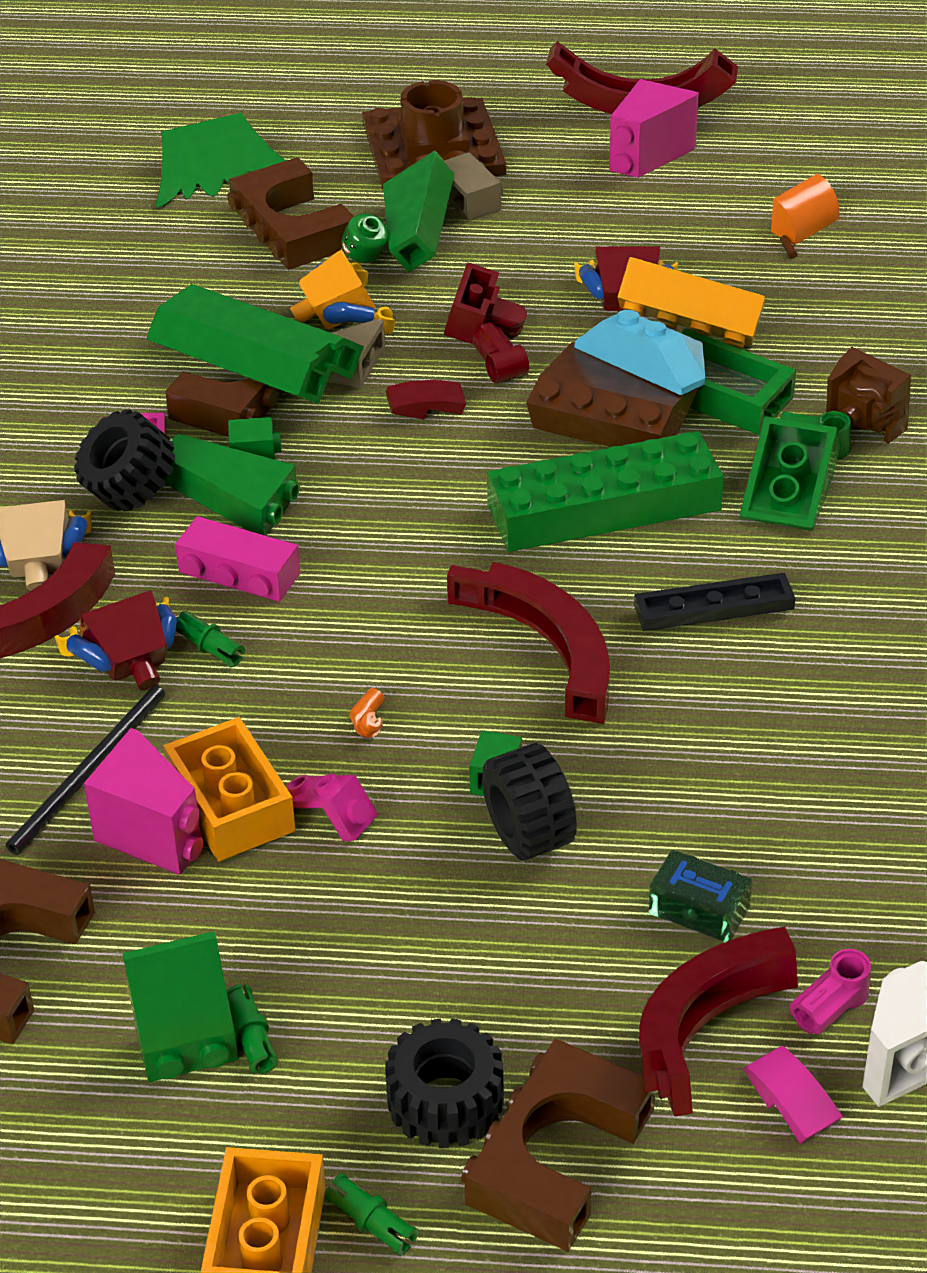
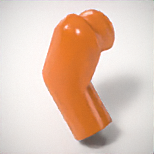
[349,688,385,738]

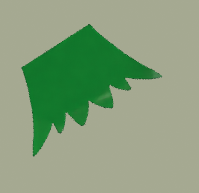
[156,112,287,208]

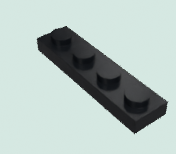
[634,572,796,631]

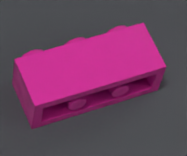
[175,516,301,602]

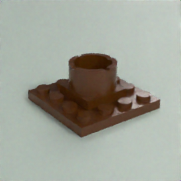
[362,80,506,189]

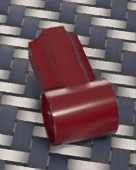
[473,322,530,383]

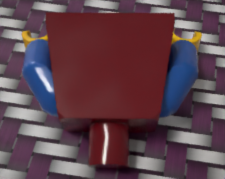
[574,246,678,312]
[55,590,177,690]

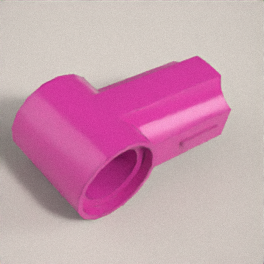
[790,948,871,1035]

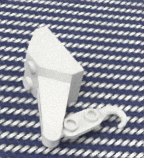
[863,961,927,1107]

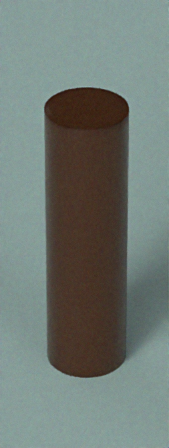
[780,235,797,259]

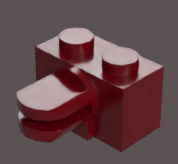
[443,262,527,344]

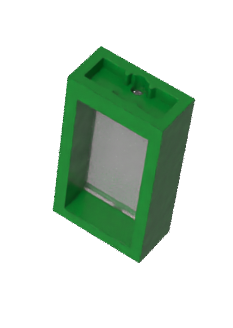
[681,328,796,435]

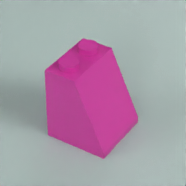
[609,79,699,178]
[84,728,203,875]

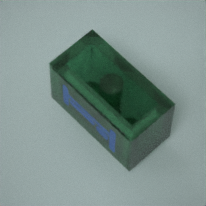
[649,849,752,942]

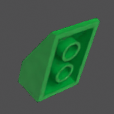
[739,416,840,531]
[122,931,238,1083]

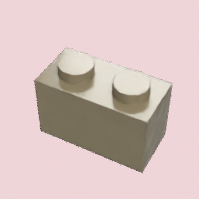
[444,152,504,221]

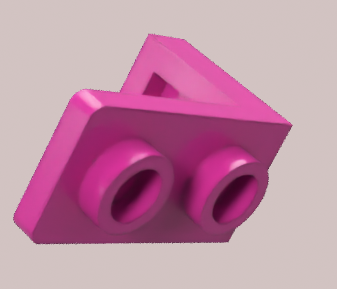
[286,774,378,841]

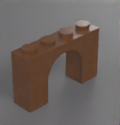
[227,157,354,270]
[165,371,285,437]
[0,859,95,1044]
[461,1038,655,1252]

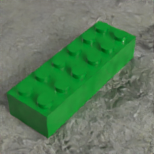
[487,431,724,552]

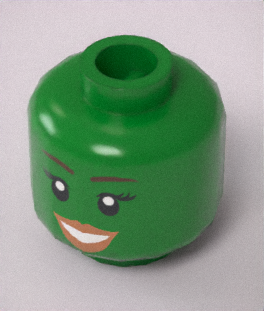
[341,213,388,263]

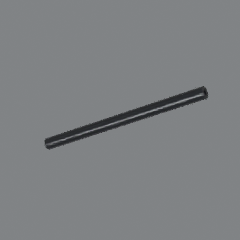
[6,685,165,855]

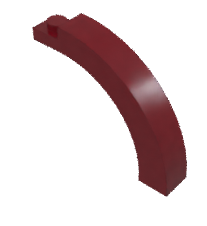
[546,41,738,114]
[0,542,115,658]
[447,562,610,724]
[639,926,798,1117]

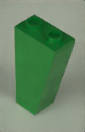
[383,151,454,273]
[165,434,300,536]

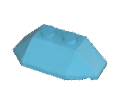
[574,310,705,395]

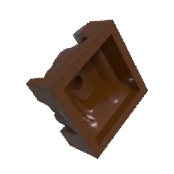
[826,347,911,444]

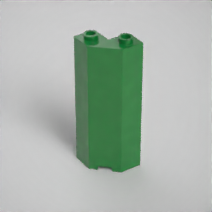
[146,284,364,404]

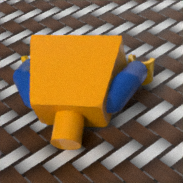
[290,249,395,334]

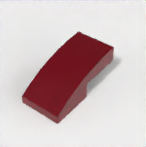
[386,380,466,420]

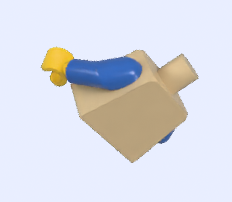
[0,500,92,591]

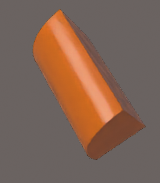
[771,173,839,245]

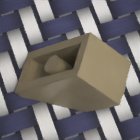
[327,319,385,388]

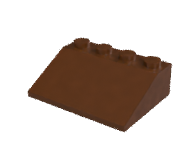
[526,342,699,447]

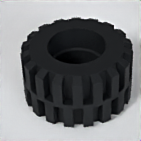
[74,409,175,512]
[482,743,577,861]
[385,1018,504,1148]

